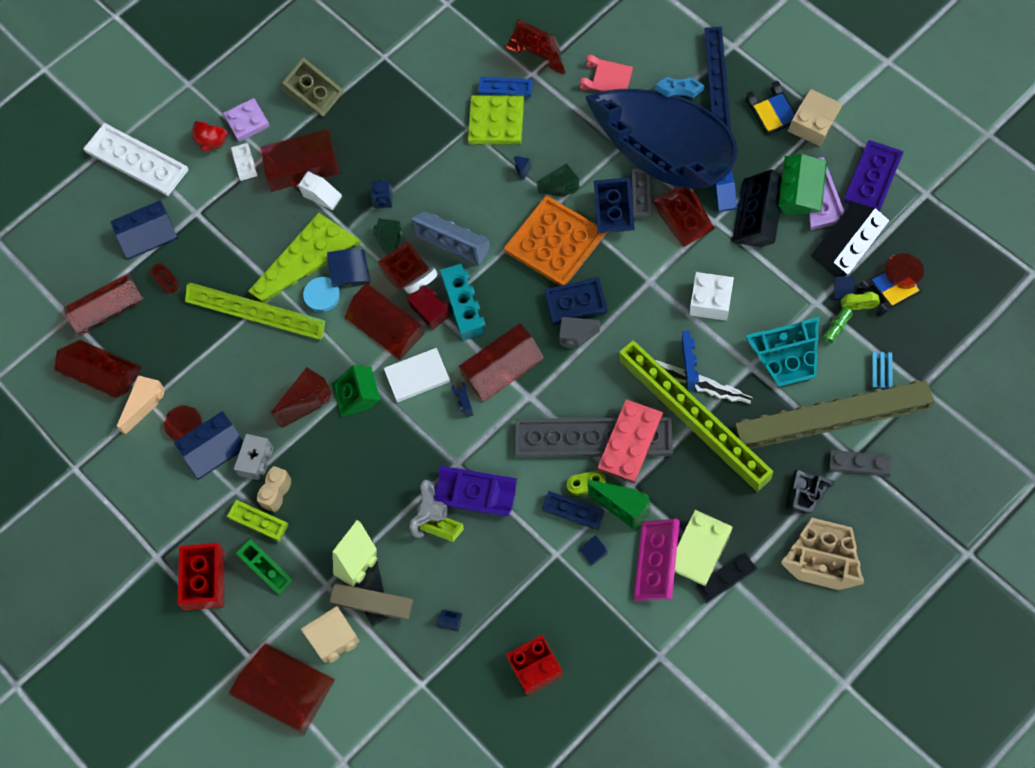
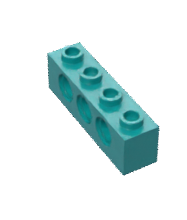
[440,263,486,341]

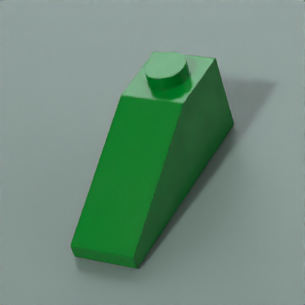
[233,538,293,595]

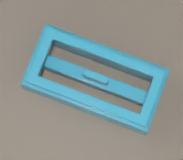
[872,352,893,390]

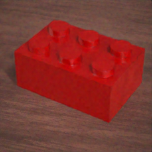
[178,543,225,611]

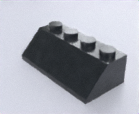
[732,169,782,247]
[810,202,889,277]

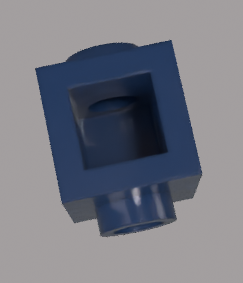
[371,180,393,208]

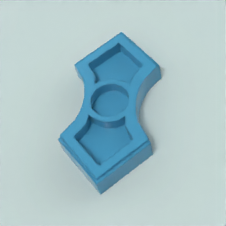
[654,77,705,98]

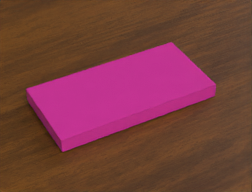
[634,518,680,601]

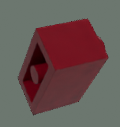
[407,285,450,331]

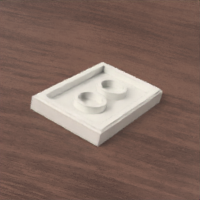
[384,348,450,403]

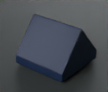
[513,156,531,180]
[438,609,462,632]

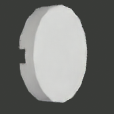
[403,267,437,293]

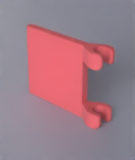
[579,55,633,92]

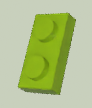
[419,517,464,542]

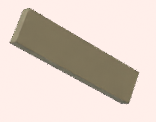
[329,583,414,620]

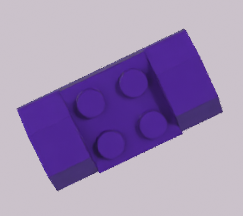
[434,466,517,517]

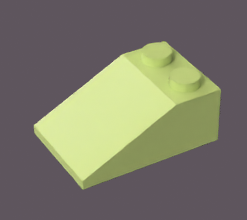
[675,510,732,586]
[333,520,378,587]

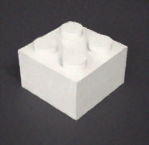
[690,272,734,321]

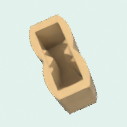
[257,466,291,513]

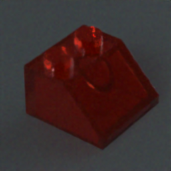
[378,241,430,291]

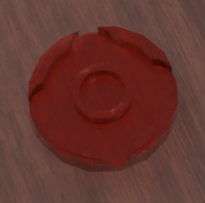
[885,253,924,289]
[164,405,203,441]

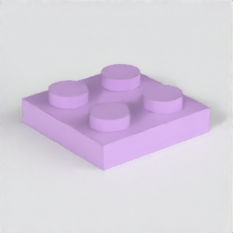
[223,98,270,142]

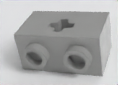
[234,434,273,480]

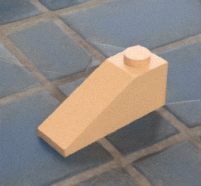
[117,375,164,434]

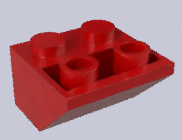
[506,635,563,696]

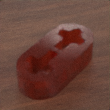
[151,263,180,294]

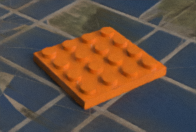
[504,195,606,286]

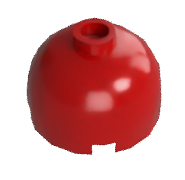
[191,121,228,152]

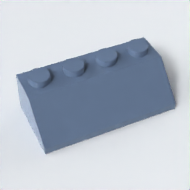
[412,212,490,266]

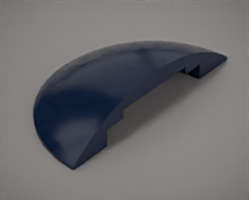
[586,89,738,189]

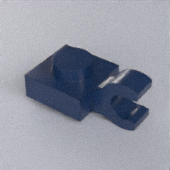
[452,382,474,418]

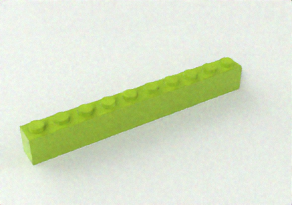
[619,340,773,492]

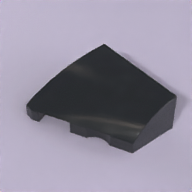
[785,470,835,514]

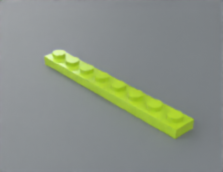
[185,283,325,340]

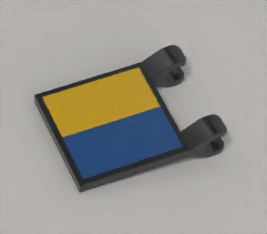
[745,81,796,135]
[858,263,922,317]

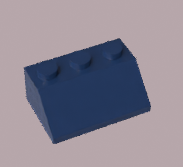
[110,200,178,260]
[174,411,243,480]

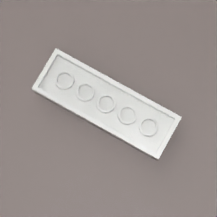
[84,123,189,196]

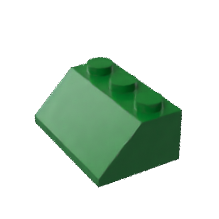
[778,154,827,215]

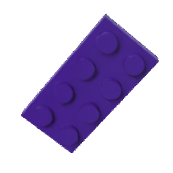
[843,140,904,212]

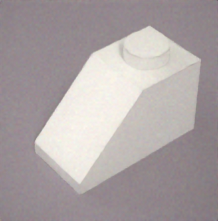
[299,172,342,210]

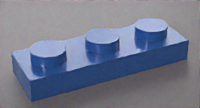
[479,77,533,98]
[681,331,699,391]

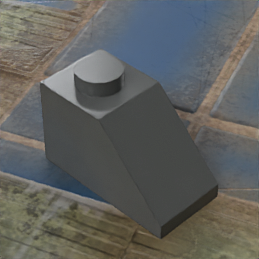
[559,317,600,348]

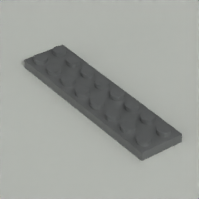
[515,417,673,458]

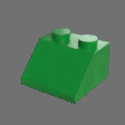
[332,365,381,417]

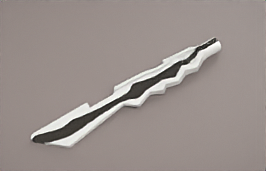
[655,360,753,404]

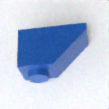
[712,170,737,212]

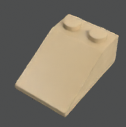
[788,89,843,147]
[301,606,360,664]

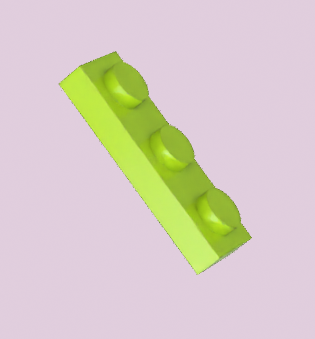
[227,500,289,542]

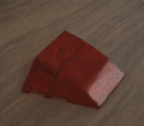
[506,19,566,75]

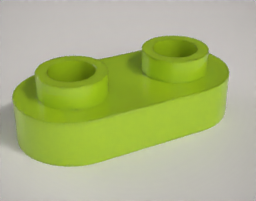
[841,292,880,310]
[567,471,606,496]

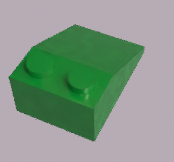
[588,480,651,531]

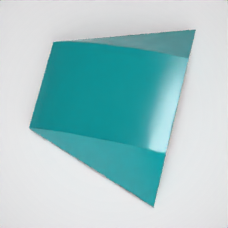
[745,317,820,387]

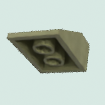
[279,57,344,117]

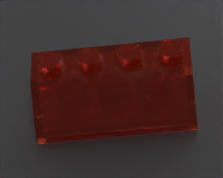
[64,273,143,334]
[345,283,425,360]
[459,323,544,402]
[54,340,142,398]

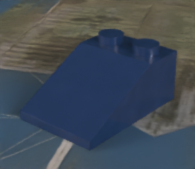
[594,177,635,233]

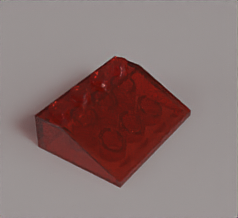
[261,129,340,192]
[228,643,335,735]

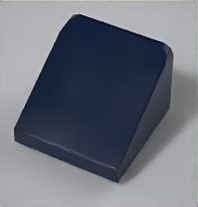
[833,276,854,300]
[580,535,608,566]

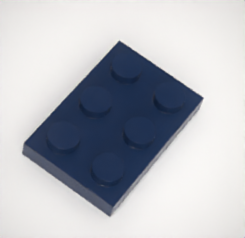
[544,277,608,325]

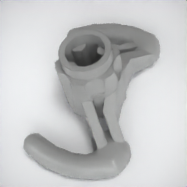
[409,480,447,539]

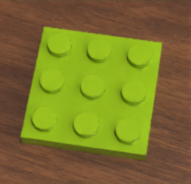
[468,96,524,145]

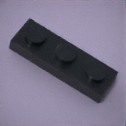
[695,552,757,604]

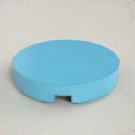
[303,277,340,312]

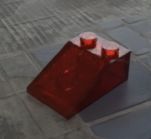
[652,186,715,247]
[271,367,332,428]

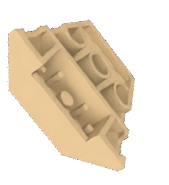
[781,518,864,590]

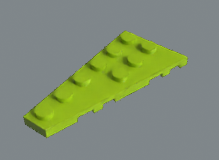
[248,213,361,303]

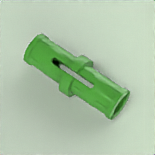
[822,307,853,344]

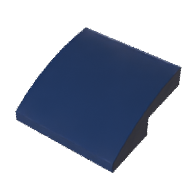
[327,250,371,288]

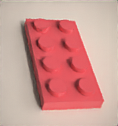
[598,399,663,484]

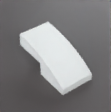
[231,143,257,181]

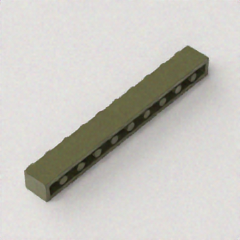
[734,380,934,450]

